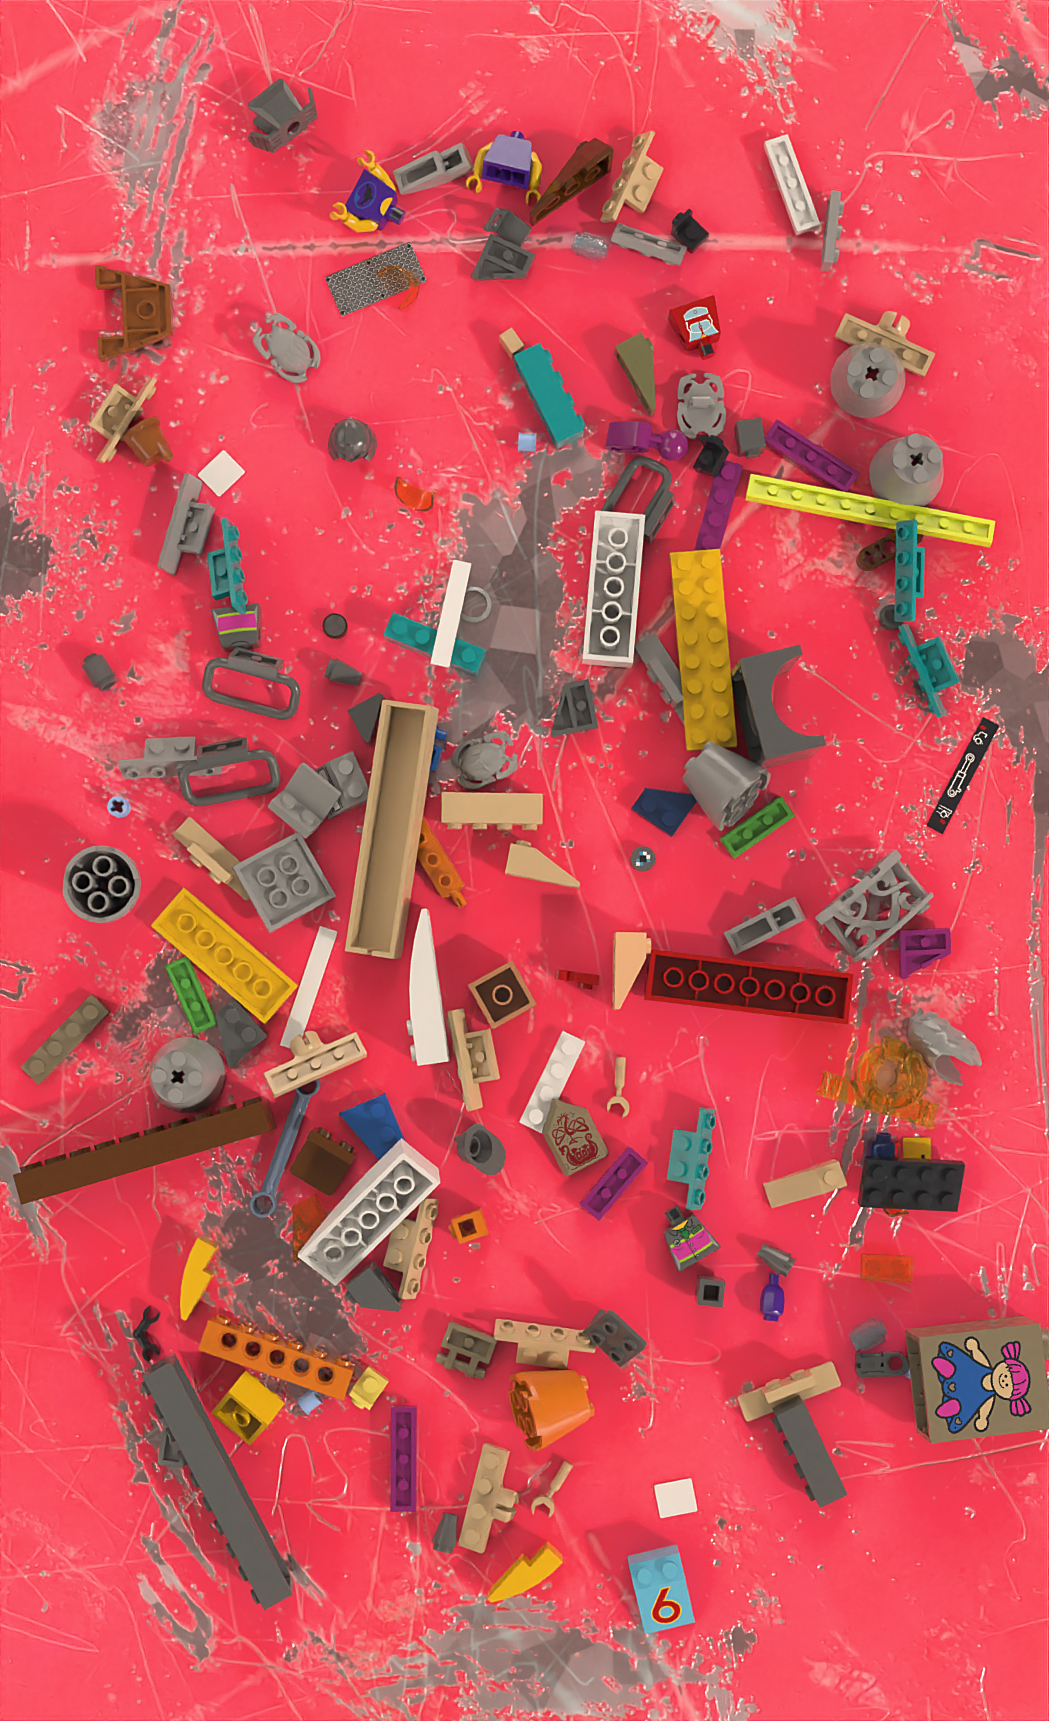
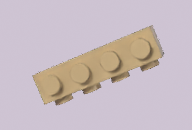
[441,792,543,830]

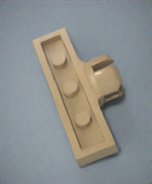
[834,311,936,378]
[264,1031,367,1098]
[458,1443,519,1553]

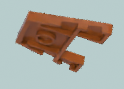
[95,265,173,362]

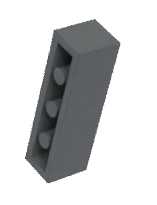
[772,1395,848,1508]

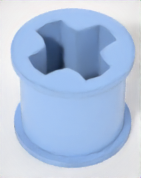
[518,432,536,453]
[107,796,131,818]
[296,1389,323,1415]

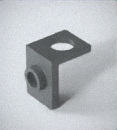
[483,208,532,247]

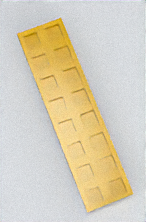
[670,549,737,751]

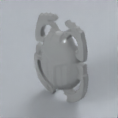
[252,312,321,383]
[677,373,726,439]
[451,731,518,789]

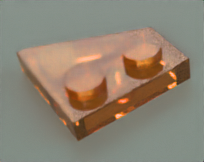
[292,1194,328,1263]

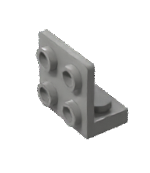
[268,762,341,838]

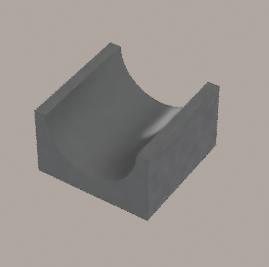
[731,645,826,769]

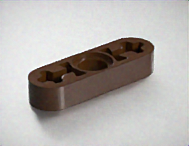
[856,531,924,571]

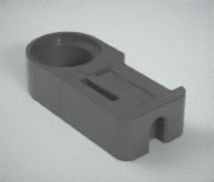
[855,1351,908,1377]

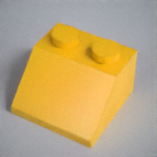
[211,1371,285,1445]

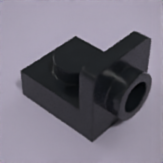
[671,208,709,254]
[693,435,729,478]

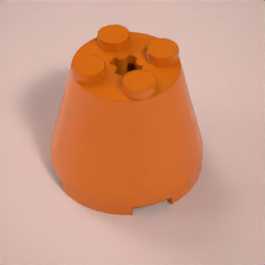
[508,1370,594,1452]

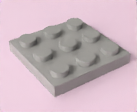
[232,832,336,934]

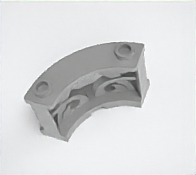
[815,849,934,963]

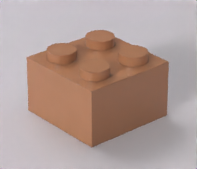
[468,961,537,1030]

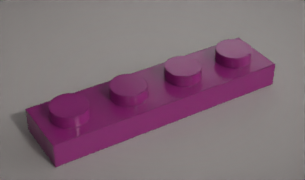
[764,419,860,492]
[694,460,743,551]
[390,1405,417,1512]

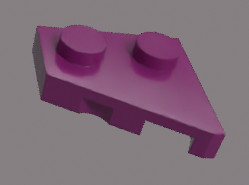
[898,927,951,979]

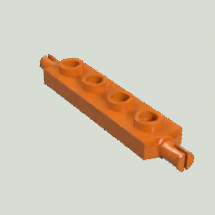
[417,816,468,909]

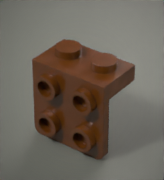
[290,1127,358,1196]

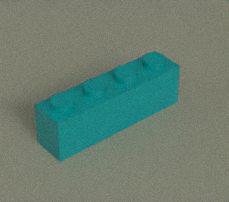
[514,343,586,450]
[383,612,486,678]

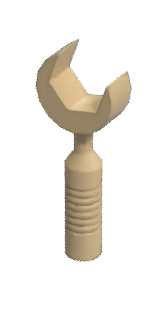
[606,1057,629,1118]
[531,1460,574,1518]

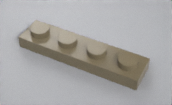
[21,994,111,1085]

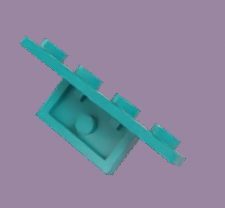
[207,518,248,615]
[894,520,925,622]
[898,624,960,718]
[667,1108,716,1210]

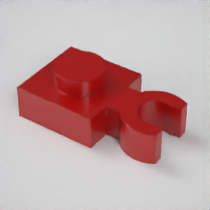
[555,969,600,990]

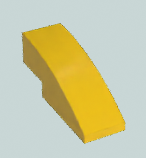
[180,1235,219,1321]
[488,1541,563,1603]

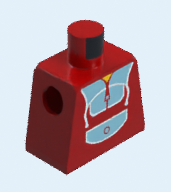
[668,295,721,360]

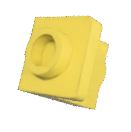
[349,1365,389,1410]

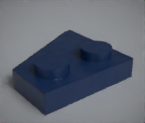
[631,788,697,837]

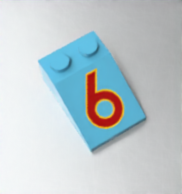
[627,1544,695,1634]

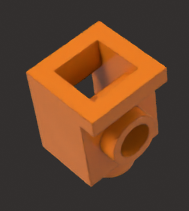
[448,1207,489,1244]

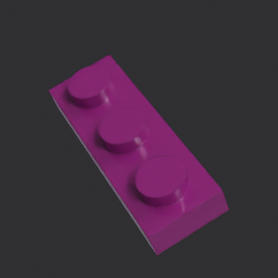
[579,1145,648,1221]

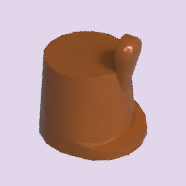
[123,416,173,467]

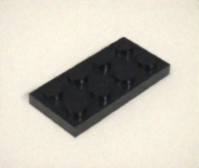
[857,1156,965,1212]

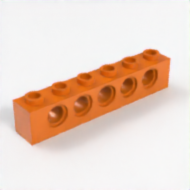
[198,1315,356,1401]

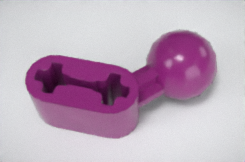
[605,421,688,461]

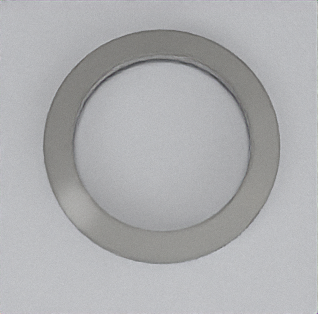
[460,587,492,623]

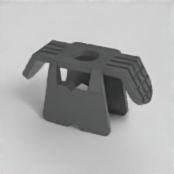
[248,78,318,153]

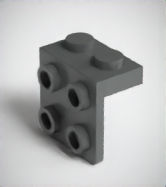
[583,1308,647,1367]

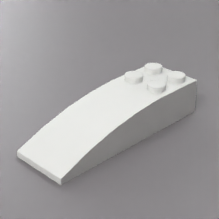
[582,511,645,668]
[407,909,450,1066]
[298,1138,441,1286]

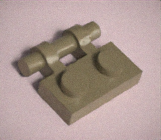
[435,1320,497,1380]

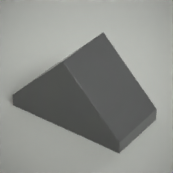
[347,693,385,746]

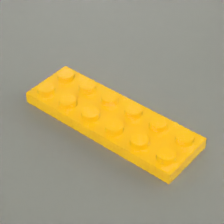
[151,888,299,1024]

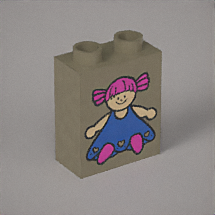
[905,1315,1049,1443]

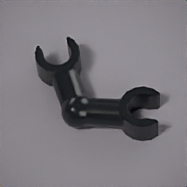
[133,1305,161,1362]

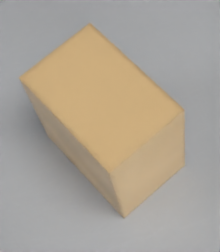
[499,327,524,360]

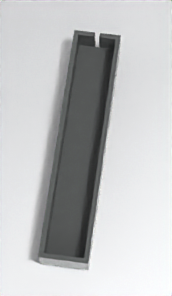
[141,1352,293,1611]

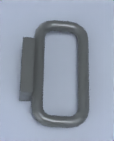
[593,456,676,543]
[202,647,301,720]
[178,737,281,807]

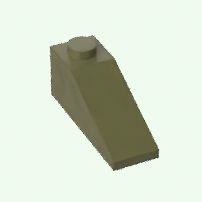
[614,332,656,417]

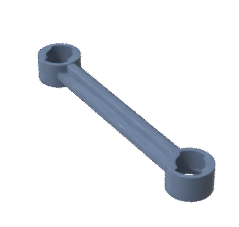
[250,1078,321,1218]

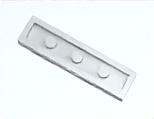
[764,134,820,235]
[519,1031,585,1133]

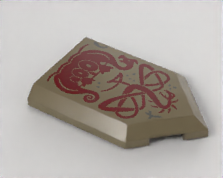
[542,1098,609,1176]

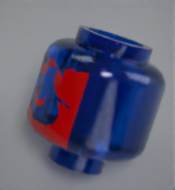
[866,1132,900,1158]

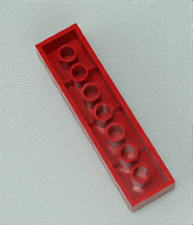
[644,949,854,1024]

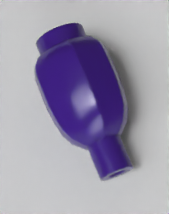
[760,1274,785,1322]

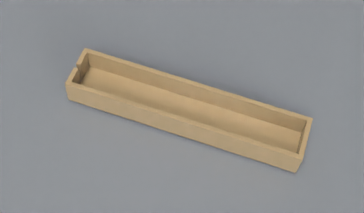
[345,699,439,959]

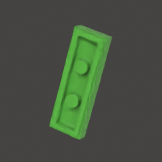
[719,796,795,859]
[165,956,218,1035]

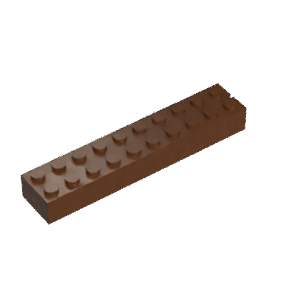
[13,1096,276,1205]

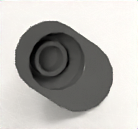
[454,1124,506,1175]

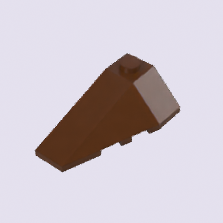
[530,138,613,226]

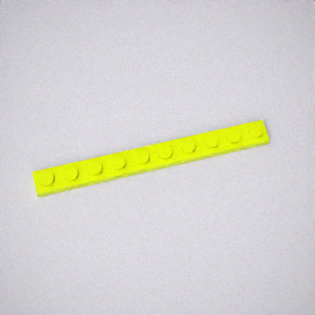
[745,474,995,548]

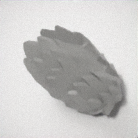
[908,1008,982,1086]

